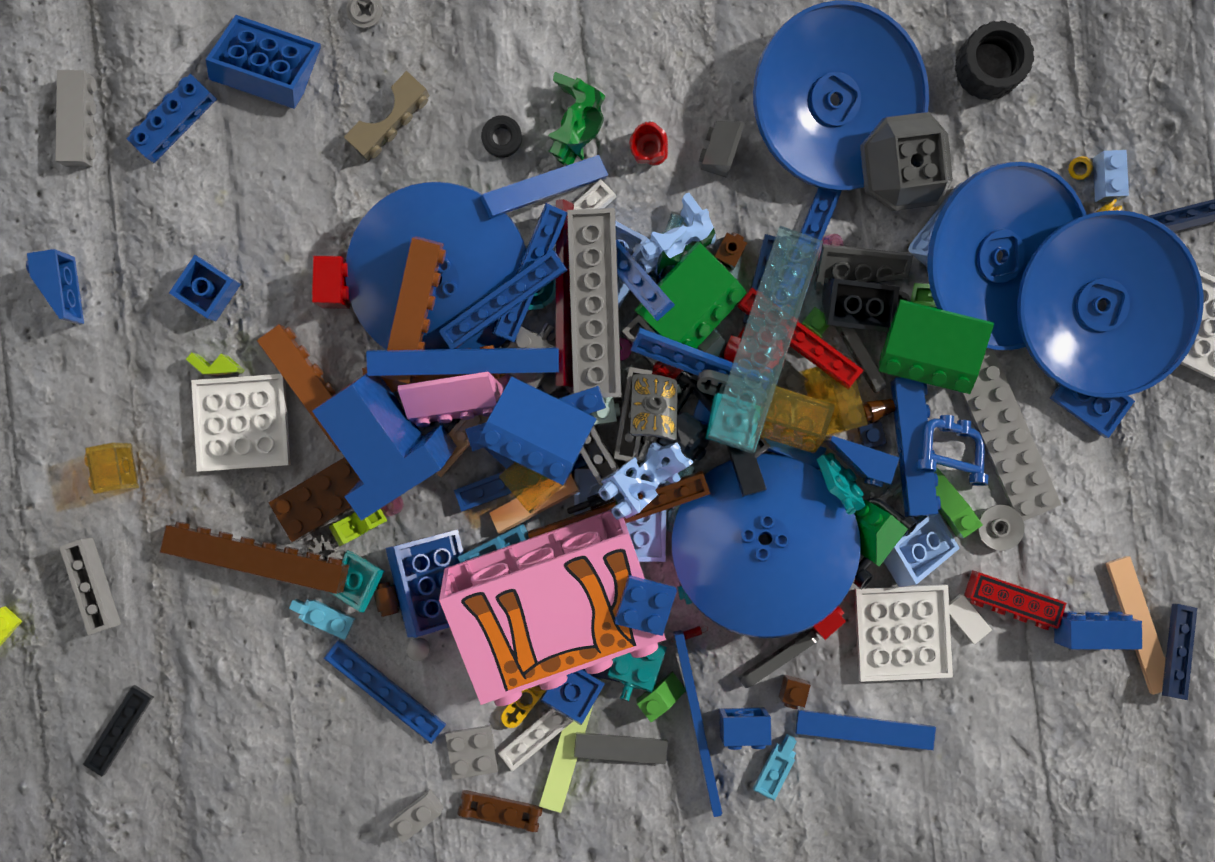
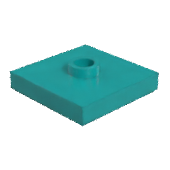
[328,550,384,613]

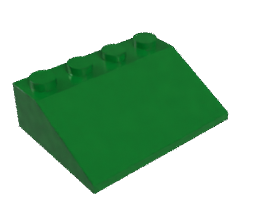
[635,242,747,349]
[879,299,994,394]

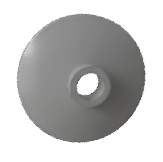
[978,505,1025,551]

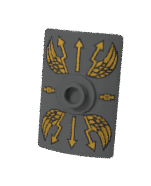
[630,374,677,441]

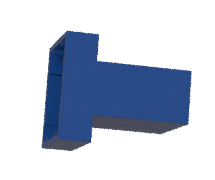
[312,373,457,521]

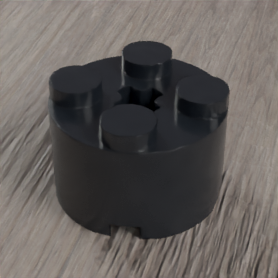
[659,412,710,461]

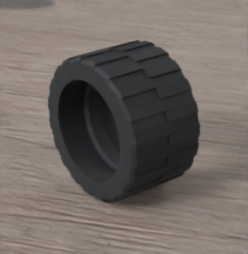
[955,21,1034,100]

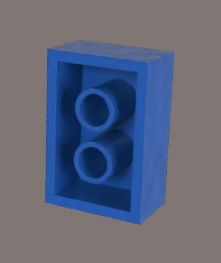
[1054,611,1142,649]

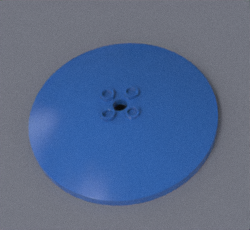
[753,0,929,191]
[927,162,1086,350]
[346,182,527,350]
[1017,210,1204,398]
[672,454,861,638]

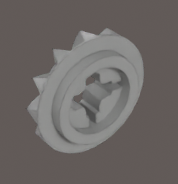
[346,0,383,29]
[308,534,344,560]

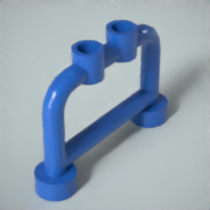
[917,415,988,486]

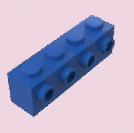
[126,73,217,163]

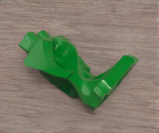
[548,72,605,166]

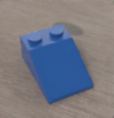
[26,249,84,324]
[823,436,899,487]

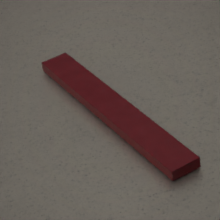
[556,199,574,387]

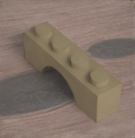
[344,71,430,161]

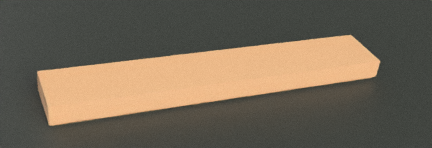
[1105,556,1165,695]

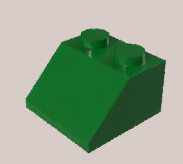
[854,499,908,567]

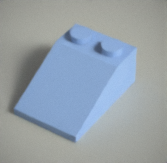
[884,512,960,587]

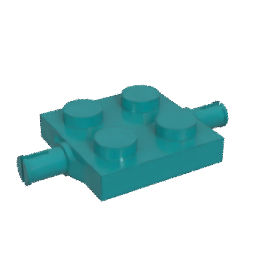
[817,453,866,515]
[608,644,667,702]

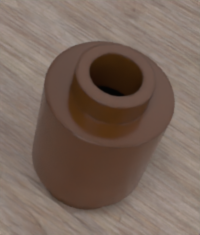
[373,582,400,617]

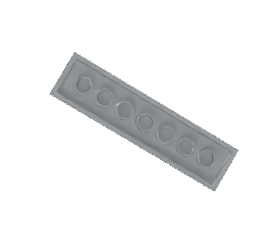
[567,208,621,398]
[960,348,1062,521]

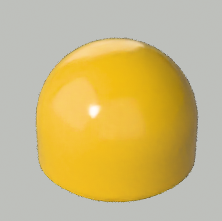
[1068,156,1093,180]

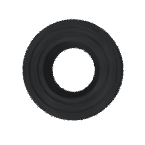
[481,115,522,158]

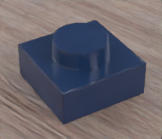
[857,421,887,448]

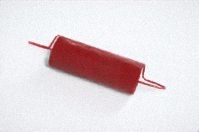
[671,626,708,642]

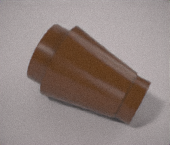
[859,399,895,424]

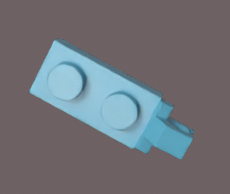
[289,599,355,640]
[753,734,797,801]

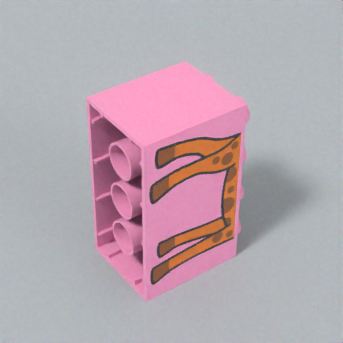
[439,510,666,706]

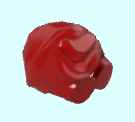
[629,121,668,166]

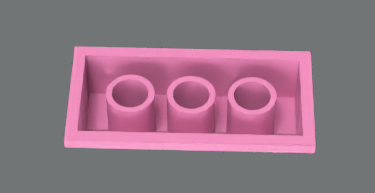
[398,372,503,427]

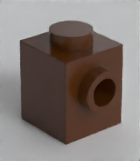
[715,232,747,271]
[778,675,811,709]

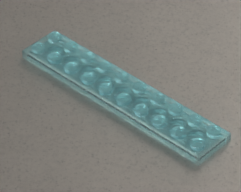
[708,226,823,454]

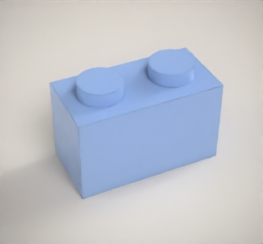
[1093,150,1129,202]

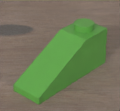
[934,468,983,538]

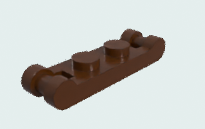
[457,790,543,832]

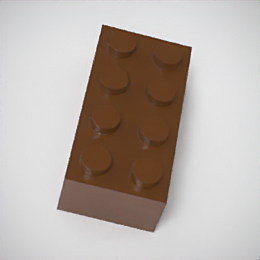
[268,457,360,542]

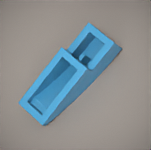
[457,524,530,563]

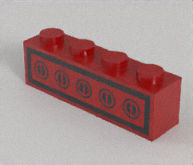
[964,570,1067,631]

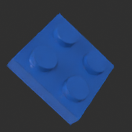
[614,575,677,636]
[541,670,605,725]

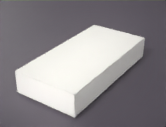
[949,594,992,644]

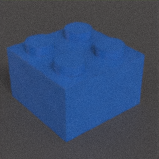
[169,255,241,322]
[719,707,772,750]

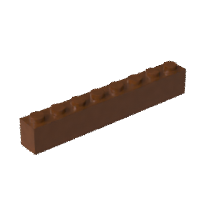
[160,521,349,594]

